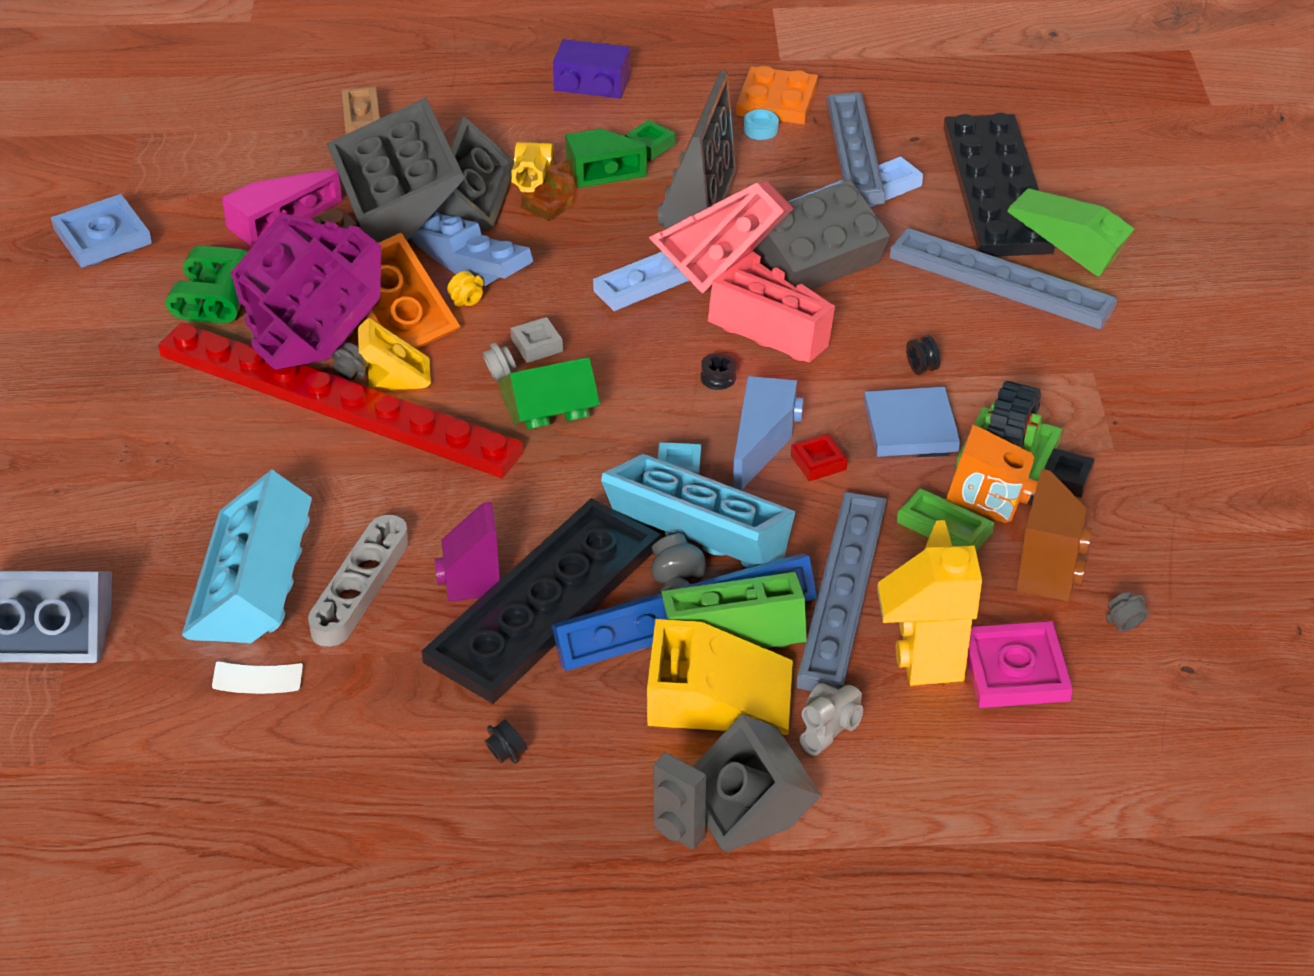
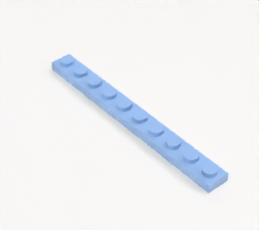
[593,156,923,311]

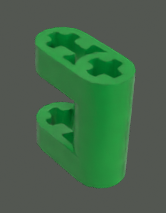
[165,246,248,324]

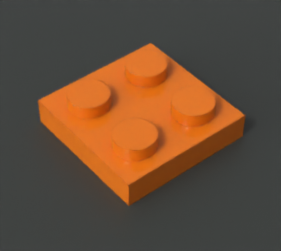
[736,66,818,125]

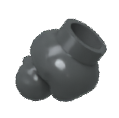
[650,533,706,594]

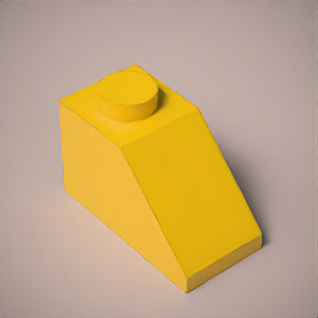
[877,546,982,623]

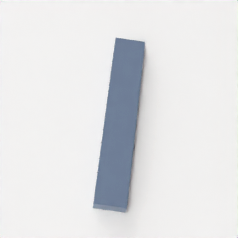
[827,92,885,205]
[890,228,1117,330]
[797,492,887,691]

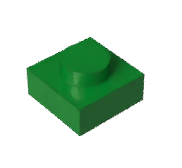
[625,120,675,160]

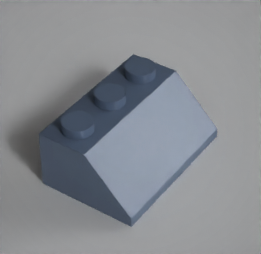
[0,571,112,663]

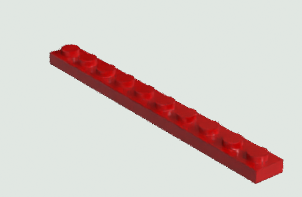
[158,322,523,479]

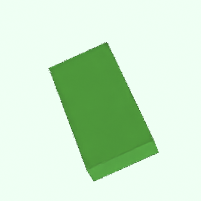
[897,488,994,552]

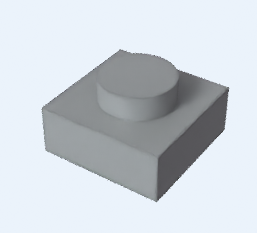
[511,317,563,363]

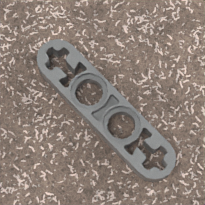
[308,515,409,647]

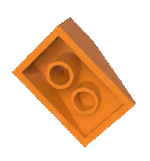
[358,232,460,349]

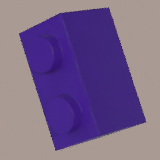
[553,39,630,99]

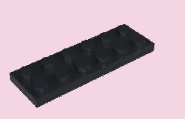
[944,113,1055,257]
[421,498,660,704]

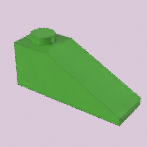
[1007,188,1135,277]
[661,572,807,648]

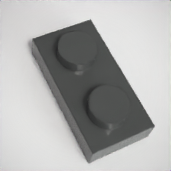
[653,752,706,850]

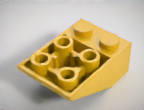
[647,619,793,735]

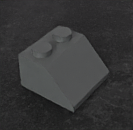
[693,714,822,852]

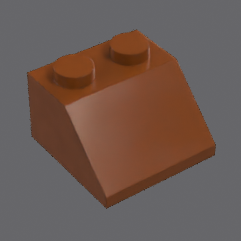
[1016,469,1093,602]

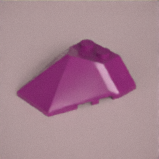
[230,213,381,370]

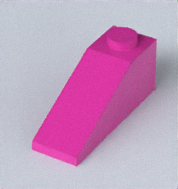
[222,169,342,247]

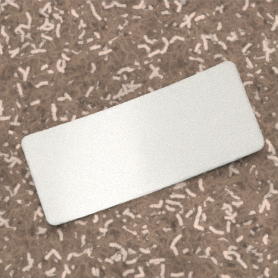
[212,661,303,694]

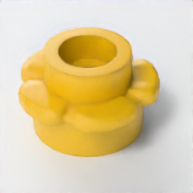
[447,271,484,307]

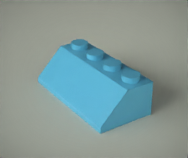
[601,454,796,568]
[182,469,312,643]

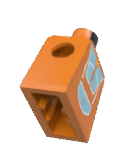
[946,425,1038,523]

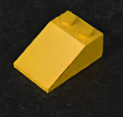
[896,520,972,686]

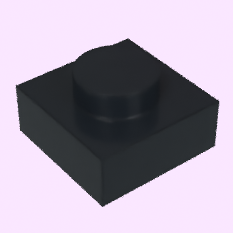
[1045,448,1095,498]

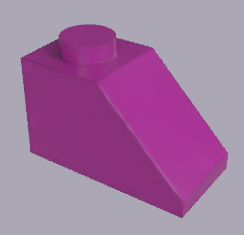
[434,502,500,602]

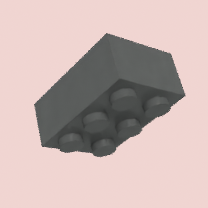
[753,179,890,290]

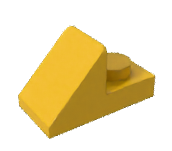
[358,318,431,392]

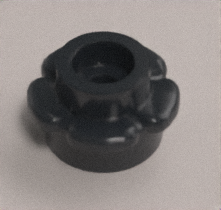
[484,719,527,764]

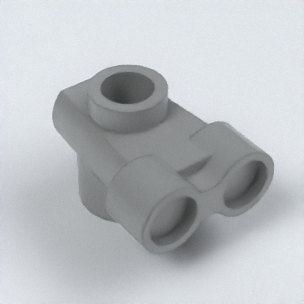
[800,683,863,755]

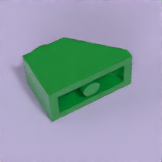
[565,129,647,189]

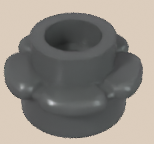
[332,343,370,379]
[1106,592,1150,632]

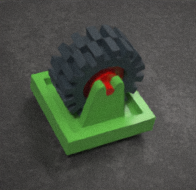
[956,380,1062,481]

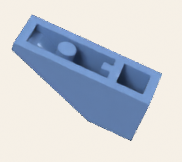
[733,376,804,490]

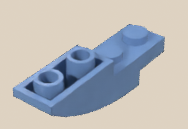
[410,211,534,286]

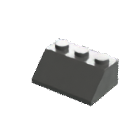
[436,116,514,231]

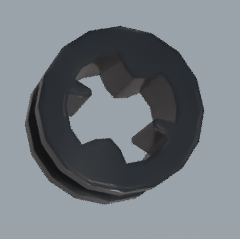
[906,335,941,375]
[700,353,737,390]

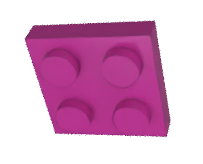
[967,621,1073,708]

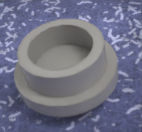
[482,342,516,382]

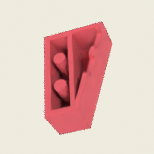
[649,181,794,294]
[708,251,835,363]

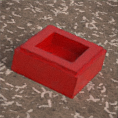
[791,434,847,481]

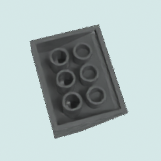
[658,71,736,230]
[327,98,465,243]

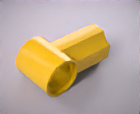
[511,142,554,193]

